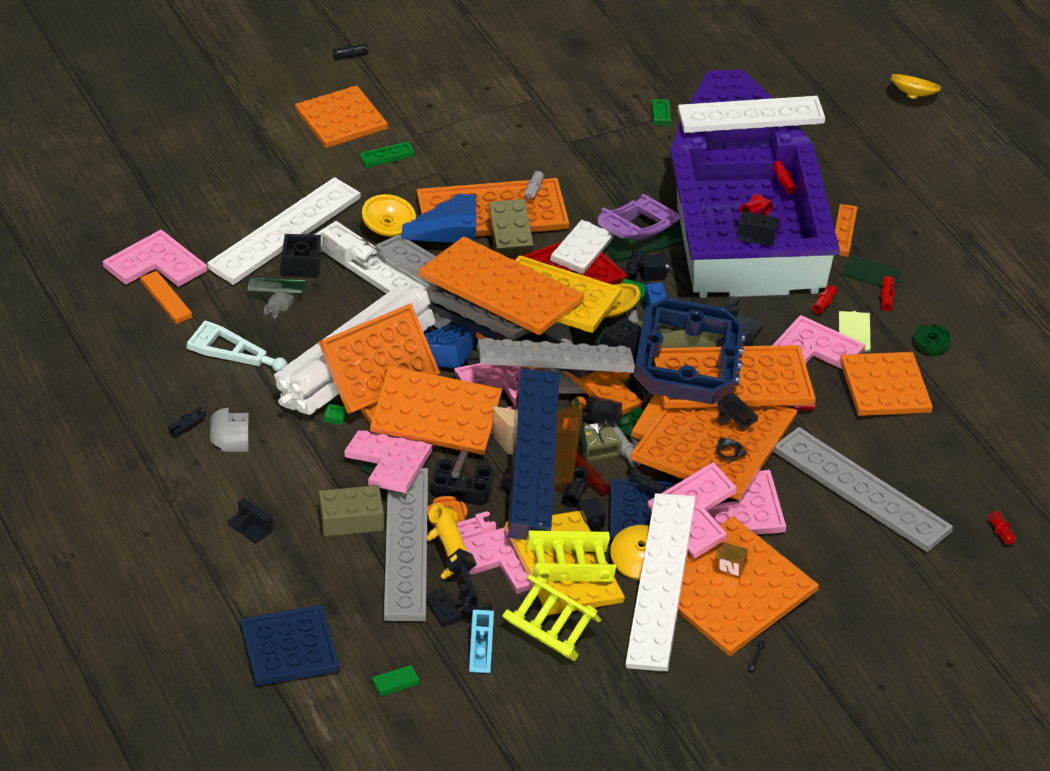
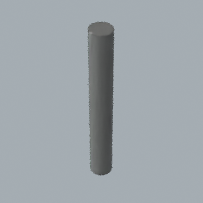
[451,450,469,478]

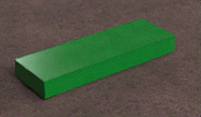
[359,142,415,168]

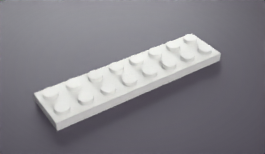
[678,96,825,133]

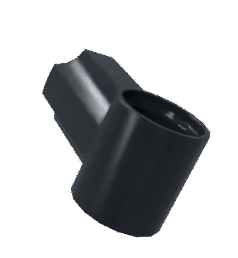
[562,467,588,507]

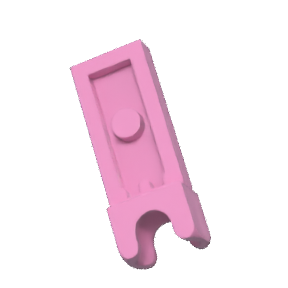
[438,512,496,541]

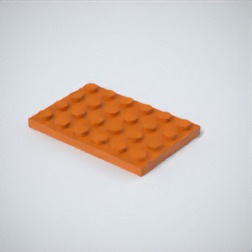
[318,303,440,414]
[370,366,502,455]

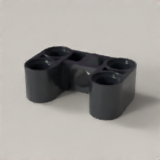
[432,459,493,505]

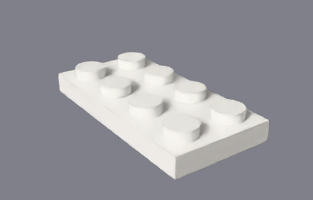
[550,220,614,274]

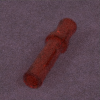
[566,447,611,496]

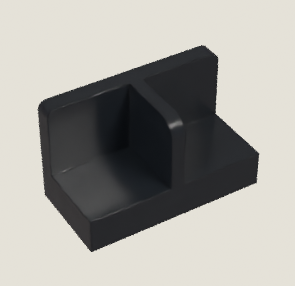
[577,395,622,425]
[228,498,273,544]

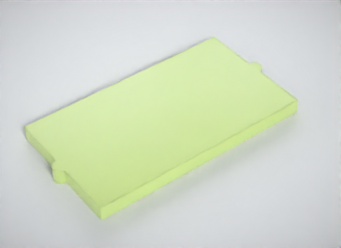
[839,311,870,352]

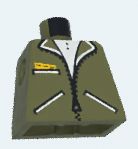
[580,420,622,463]

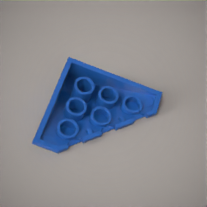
[402,194,476,243]
[424,324,477,369]

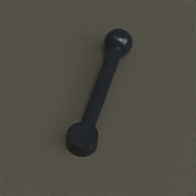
[748,640,766,672]

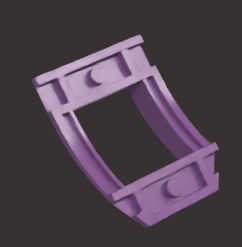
[598,194,681,240]

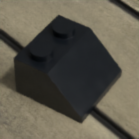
[737,211,781,247]
[599,318,641,364]

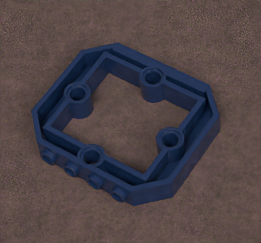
[633,297,746,405]

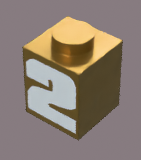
[715,542,748,577]

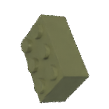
[488,199,533,258]
[319,485,384,536]

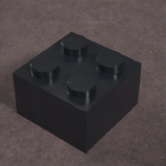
[282,234,322,276]

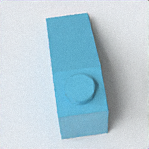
[469,610,494,673]

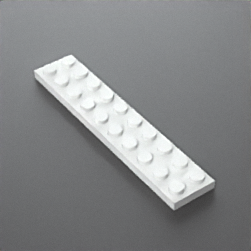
[207,177,360,285]
[314,221,452,329]
[626,494,696,671]

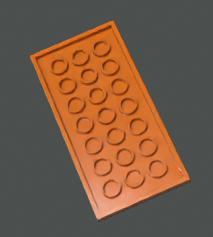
[417,178,569,236]
[418,236,584,335]
[652,345,816,408]

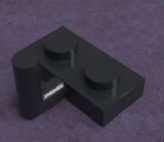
[717,392,758,430]
[426,584,468,628]

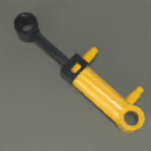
[427,503,492,615]

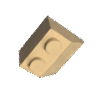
[492,406,515,454]

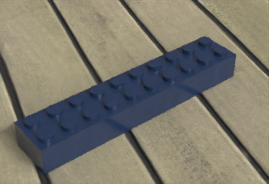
[507,368,559,540]

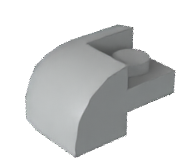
[209,408,249,452]

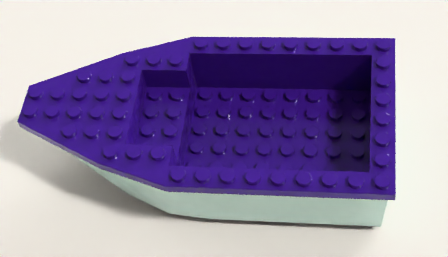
[671,69,840,298]

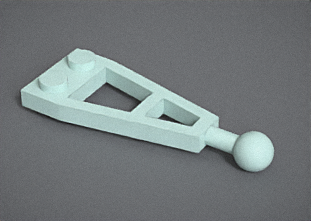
[187,320,287,372]

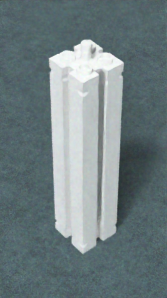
[274,284,435,415]

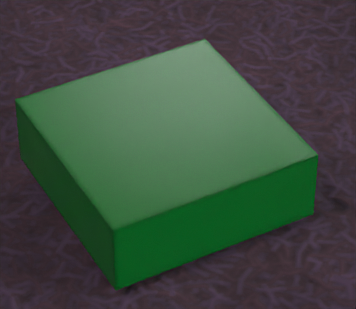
[324,404,347,425]

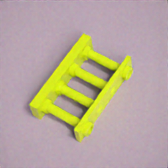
[526,531,616,582]
[503,574,602,662]

